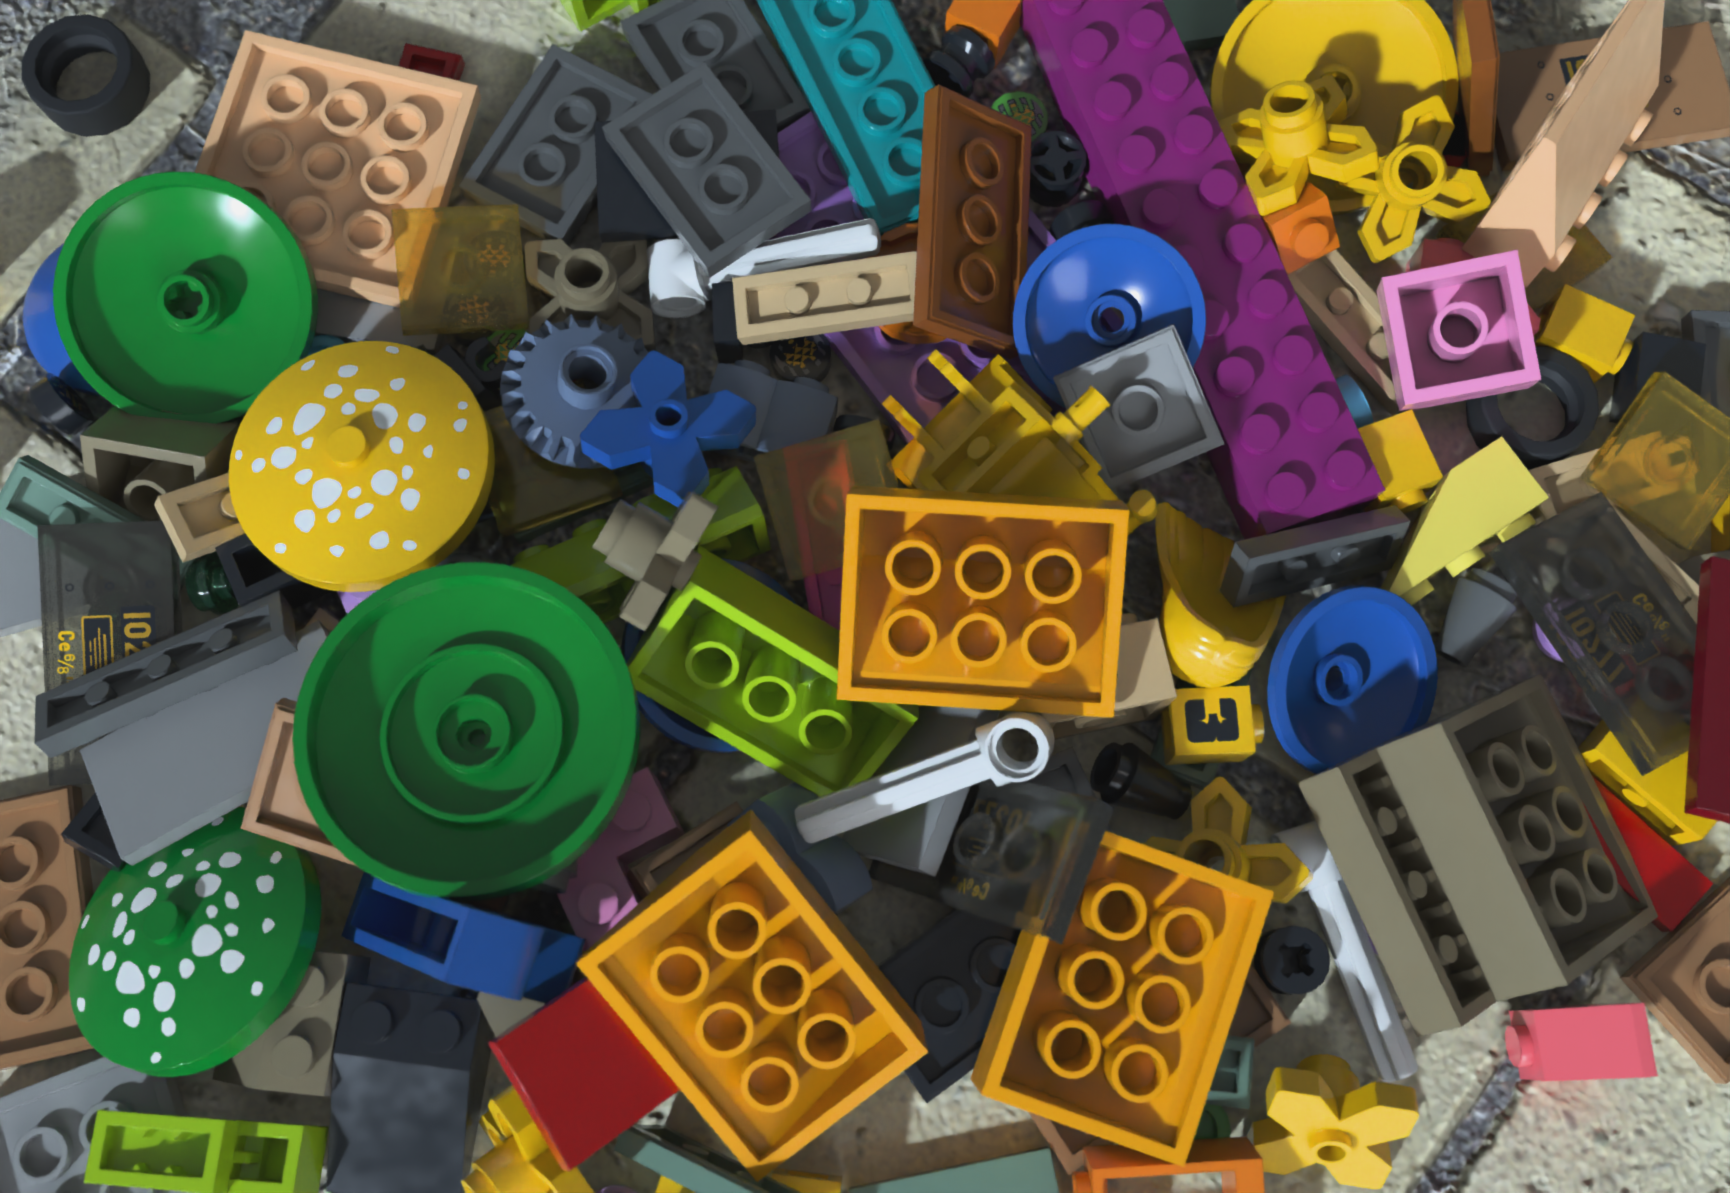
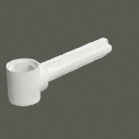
[647,218,881,318]
[795,711,1054,843]
[1271,820,1418,1082]

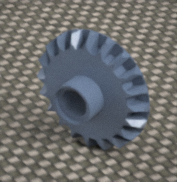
[500,314,648,469]

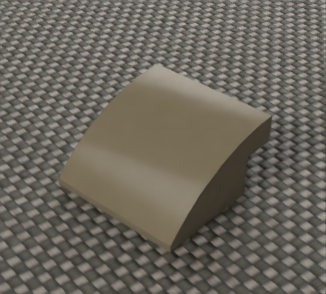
[1298,673,1658,1037]

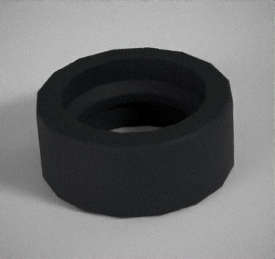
[21,14,150,137]
[1466,346,1599,470]

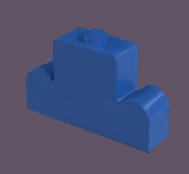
[341,872,586,1003]

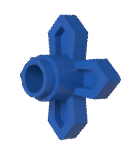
[580,350,756,507]

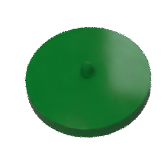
[292,562,640,901]

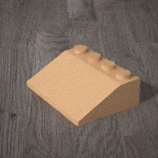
[1462,0,1665,288]

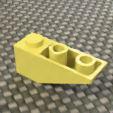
[1380,436,1549,606]

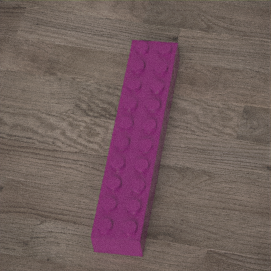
[1019,0,1385,540]

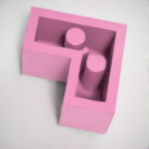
[556,767,685,952]

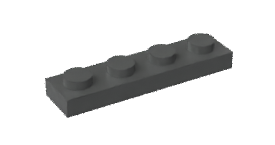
[34,591,298,759]

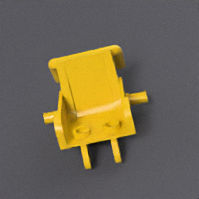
[881,349,1158,537]

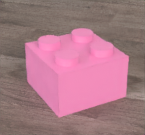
[1376,250,1541,413]

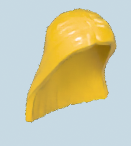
[1155,502,1286,688]

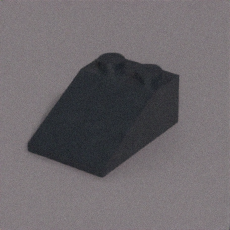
[326,983,494,1193]

